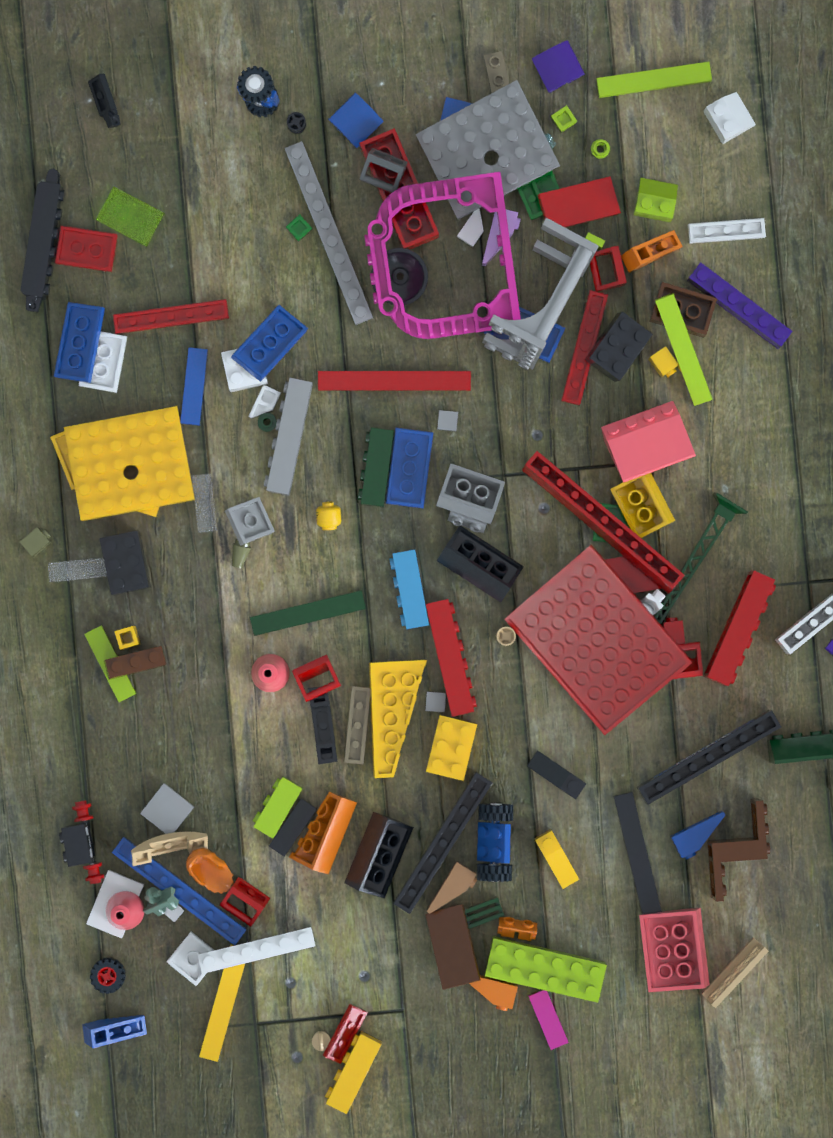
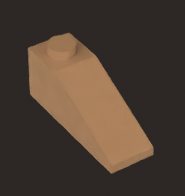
[426,861,477,914]

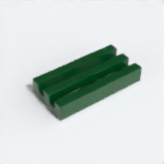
[464,897,504,929]

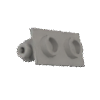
[447,511,487,533]

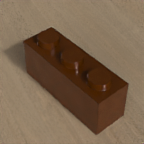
[104,646,166,680]

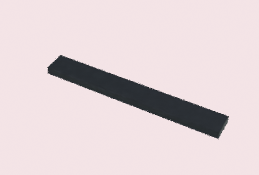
[613,792,662,914]

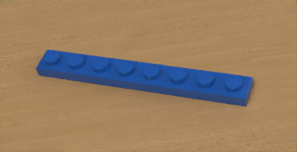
[112,837,247,945]

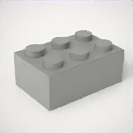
[436,464,505,524]

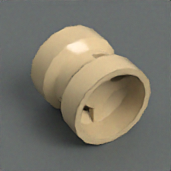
[496,627,516,646]

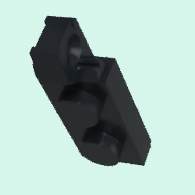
[88,73,121,128]

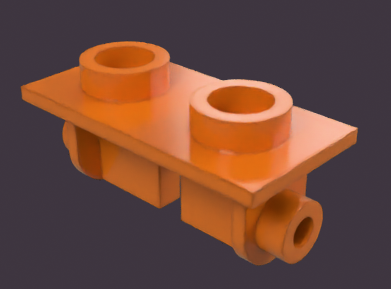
[497,917,537,941]

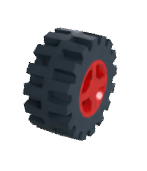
[90,958,126,994]

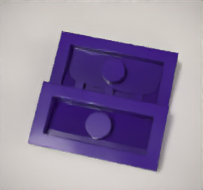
[532,40,585,93]

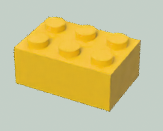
[426,715,477,781]

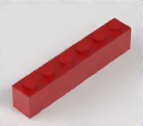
[426,599,477,717]

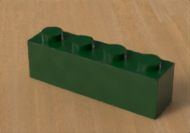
[358,428,394,508]

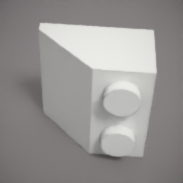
[704,92,756,144]

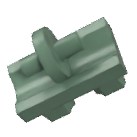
[143,886,179,916]

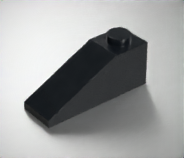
[527,750,586,799]

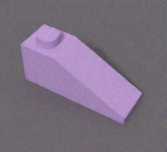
[482,210,521,266]

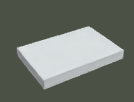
[79,332,127,393]
[86,870,144,938]

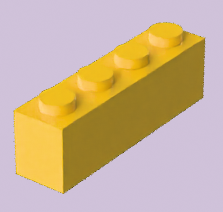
[325,1031,382,1114]

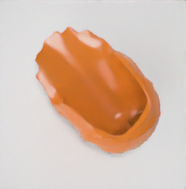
[186,848,233,894]

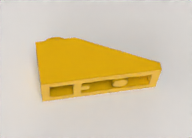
[534,829,579,889]

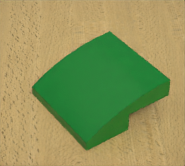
[517,170,560,220]

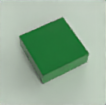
[286,214,313,242]

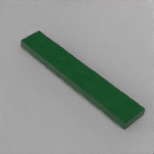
[250,590,366,636]

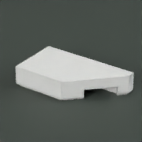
[457,209,484,247]
[249,385,281,418]

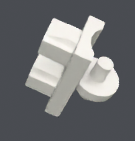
[640,589,666,615]

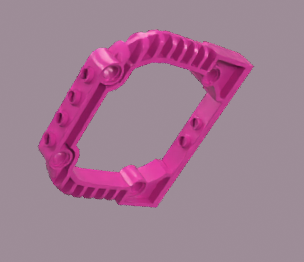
[364,172,521,339]

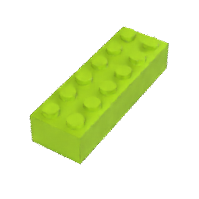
[484,936,607,1003]

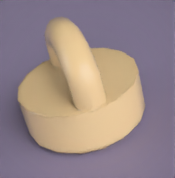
[312,1031,331,1051]

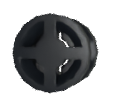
[287,112,306,134]

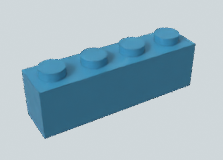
[389,550,429,630]

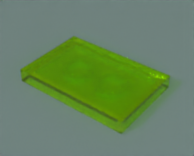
[96,186,165,247]

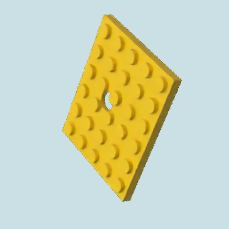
[64,406,195,521]

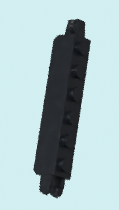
[20,168,65,313]

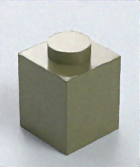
[20,527,52,557]

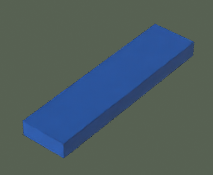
[180,348,208,426]

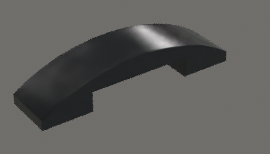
[308,686,338,765]

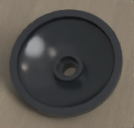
[371,248,428,305]

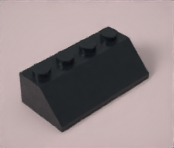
[437,526,524,602]
[344,812,414,899]

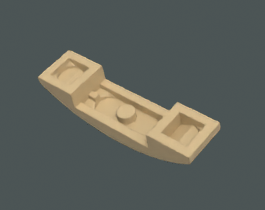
[131,832,208,866]

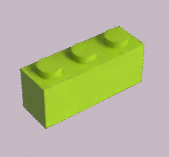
[253,776,303,838]

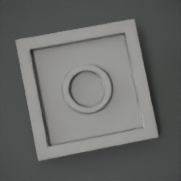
[225,497,275,546]

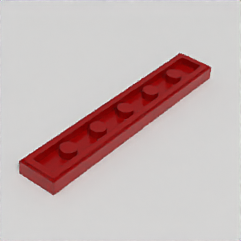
[561,290,608,406]
[113,299,229,334]

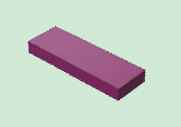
[528,990,569,1050]

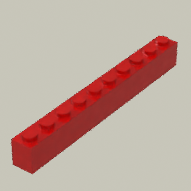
[522,451,685,594]

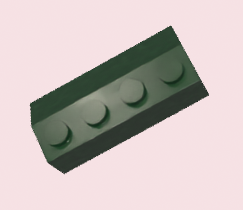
[767,729,833,764]

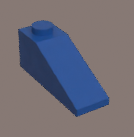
[670,811,725,859]
[82,1015,147,1048]

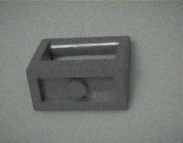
[359,148,408,193]

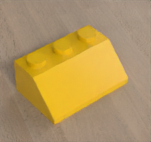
[610,473,675,538]

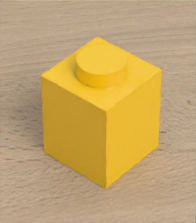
[648,346,679,378]
[114,626,141,650]

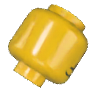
[316,501,341,530]

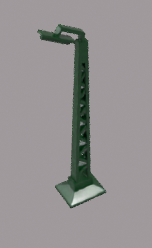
[654,492,748,624]

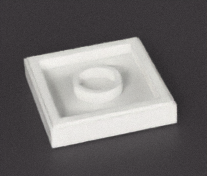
[167,931,215,986]

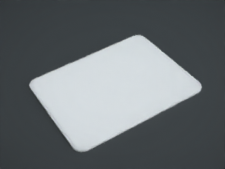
[164,905,184,922]

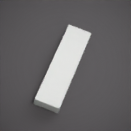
[688,218,766,244]

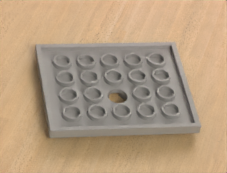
[416,80,560,220]

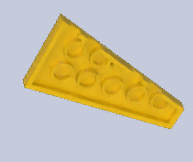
[369,660,427,778]

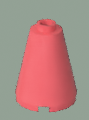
[251,654,290,692]
[106,891,144,930]

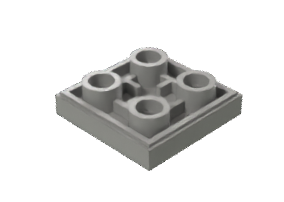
[140,783,195,834]

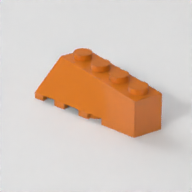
[289,792,357,875]

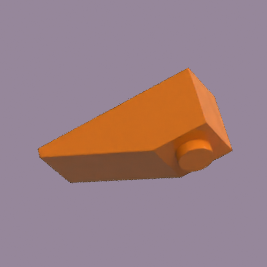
[621,230,683,273]
[469,975,518,1011]

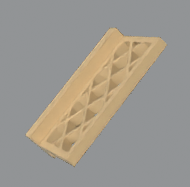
[701,937,769,1008]

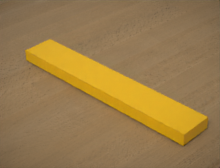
[199,944,245,1062]

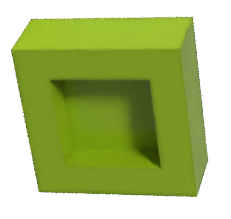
[550,105,577,133]
[585,232,605,250]

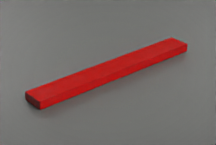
[318,371,471,391]

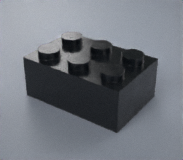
[584,311,653,382]
[99,531,151,595]

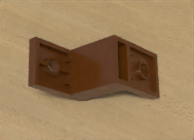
[707,798,770,902]

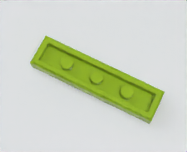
[84,625,137,703]

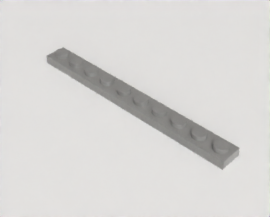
[285,141,373,325]

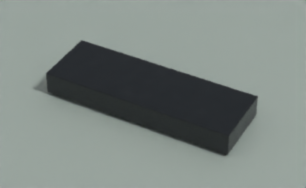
[269,798,317,857]

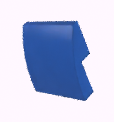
[328,93,384,148]

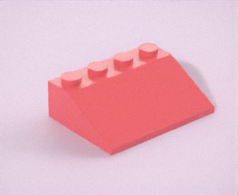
[601,401,696,483]
[639,908,710,992]

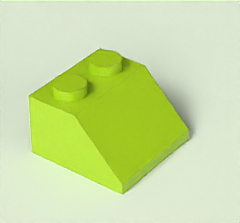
[633,178,678,223]

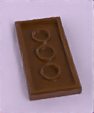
[425,904,481,990]

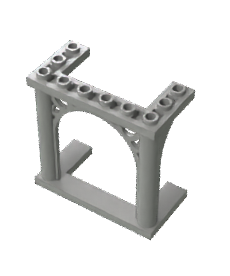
[482,218,599,370]

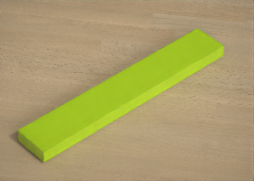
[596,62,712,98]
[655,293,712,406]

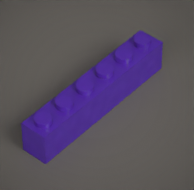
[687,262,793,349]

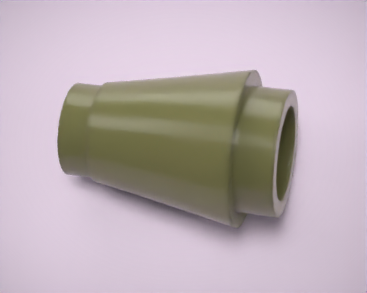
[232,539,251,568]

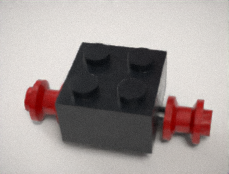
[59,800,105,884]

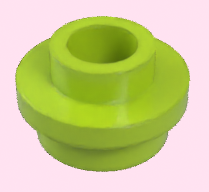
[591,139,610,159]

